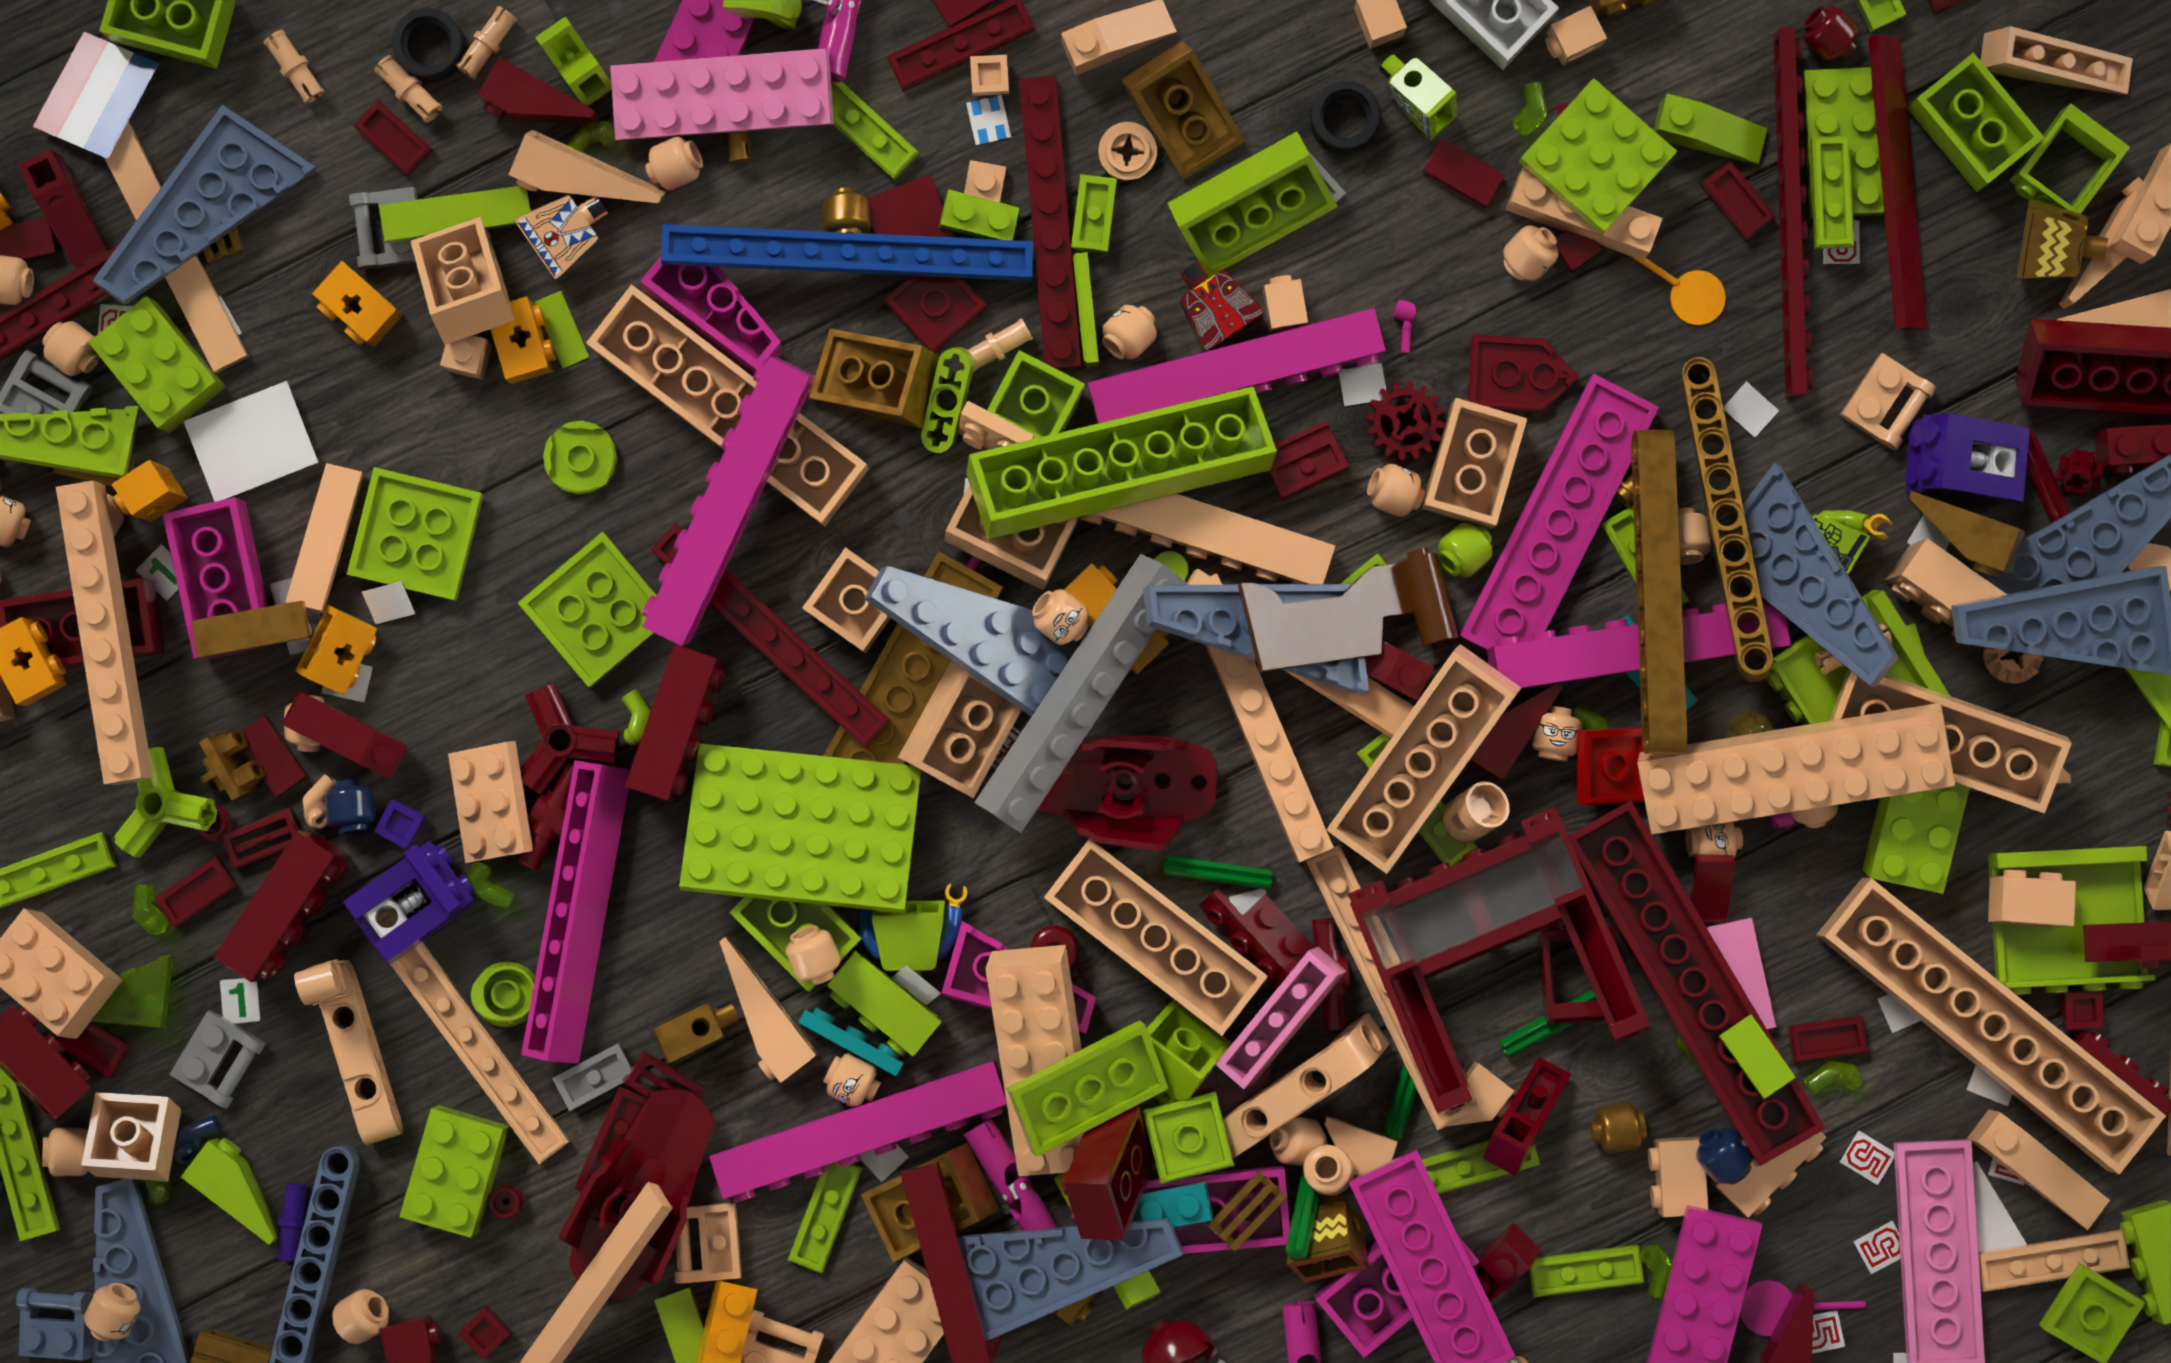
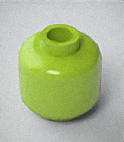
[1438,522,1493,577]

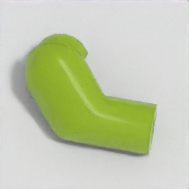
[622,689,651,746]

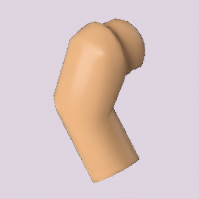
[303,773,336,829]

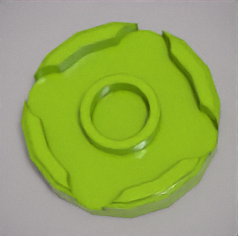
[543,420,618,495]

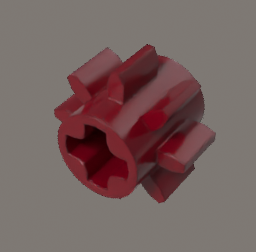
[2055,448,2104,496]

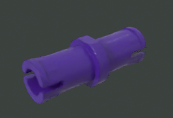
[277,1183,308,1261]

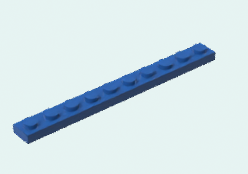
[661,224,1033,281]

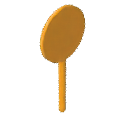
[1629,255,1726,325]

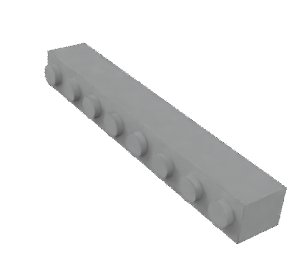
[974,554,1187,833]

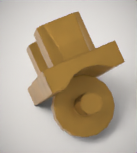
[199,730,266,800]

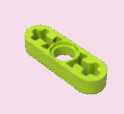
[921,347,974,453]

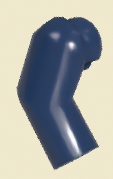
[174,1115,221,1165]

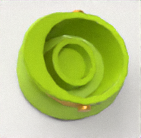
[471,962,535,1027]

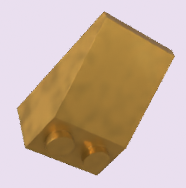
[1121,40,1245,181]
[809,328,939,428]
[1909,491,2025,578]
[861,1142,1000,1262]

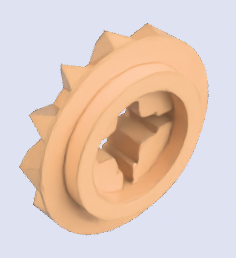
[1098,122,1157,181]
[1983,647,2044,684]

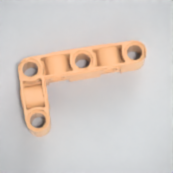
[294,959,403,1146]
[1222,1013,1390,1159]

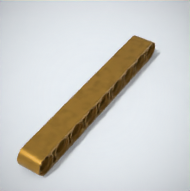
[1682,357,1773,682]
[1631,429,1687,755]

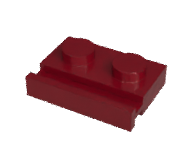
[1268,420,1349,501]

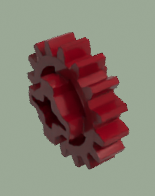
[1365,381,1446,462]

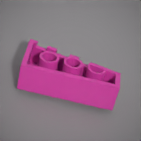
[640,256,782,377]
[942,921,1096,1036]

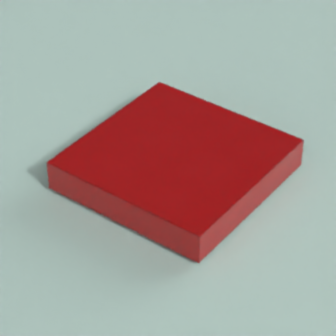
[1577,727,1645,805]

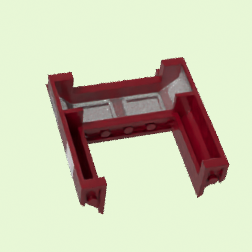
[1348,807,1651,1116]

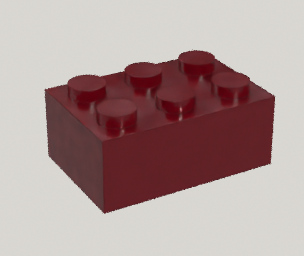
[0,1005,91,1121]
[1062,1106,1155,1241]

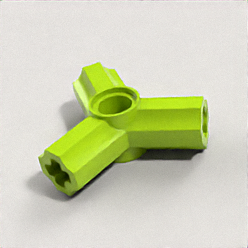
[114,747,217,858]

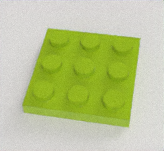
[1519,78,1677,235]
[347,467,484,601]
[518,532,657,688]

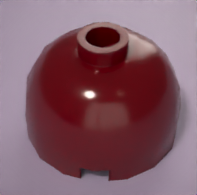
[1141,1319,1217,1363]

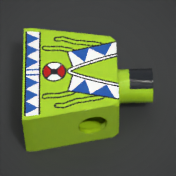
[1379,54,1457,141]

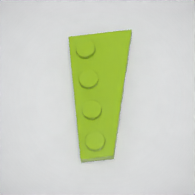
[0,406,140,479]

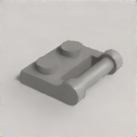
[349,187,418,269]
[0,350,93,414]
[169,1010,266,1109]

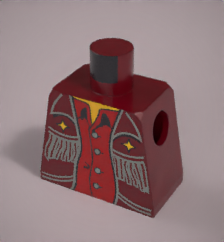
[1180,262,1265,352]

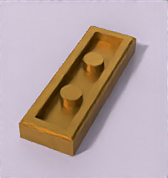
[191,600,311,658]

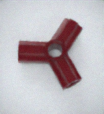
[520,683,620,795]

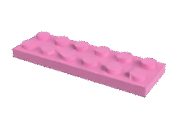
[610,49,834,141]
[1894,1139,1985,1363]

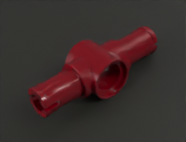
[518,762,574,872]
[1312,917,1350,1031]

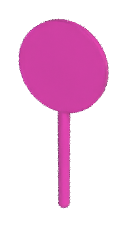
[1740,1280,1866,1336]

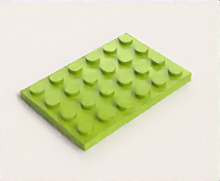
[679,743,922,913]

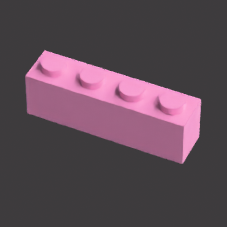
[1215,947,1347,1089]

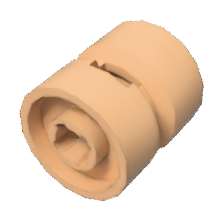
[1443,781,1509,843]

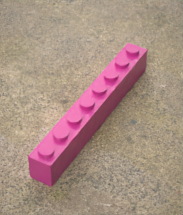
[1088,308,1386,424]
[642,356,816,646]
[1487,597,1791,689]
[521,760,630,1064]
[709,1060,1007,1203]

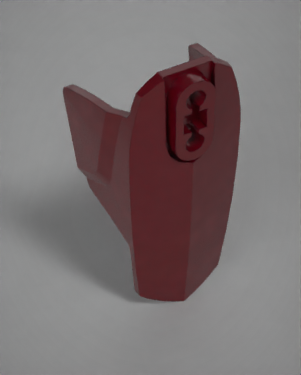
[1001,736,1218,851]
[559,1089,715,1299]

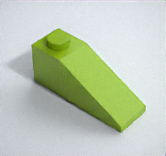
[1653,94,1767,165]
[181,1138,280,1245]

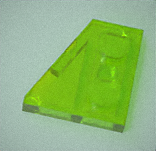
[90,955,173,1028]

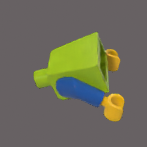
[857,883,967,986]

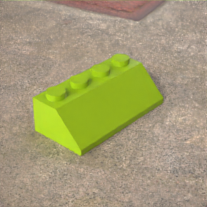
[1168,131,1338,277]

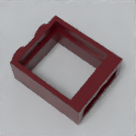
[1537,923,1618,1025]

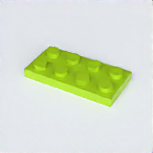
[1801,67,1884,218]
[1007,1020,1169,1157]

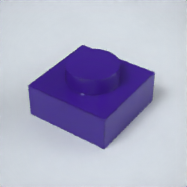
[374,799,427,849]

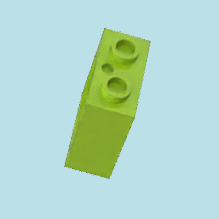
[2009,103,2130,214]

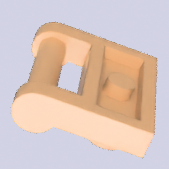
[1839,353,1937,451]
[674,1202,742,1284]
[740,1310,824,1363]

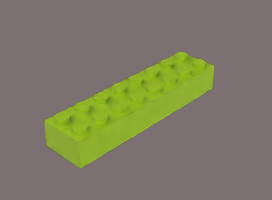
[966,386,1277,539]

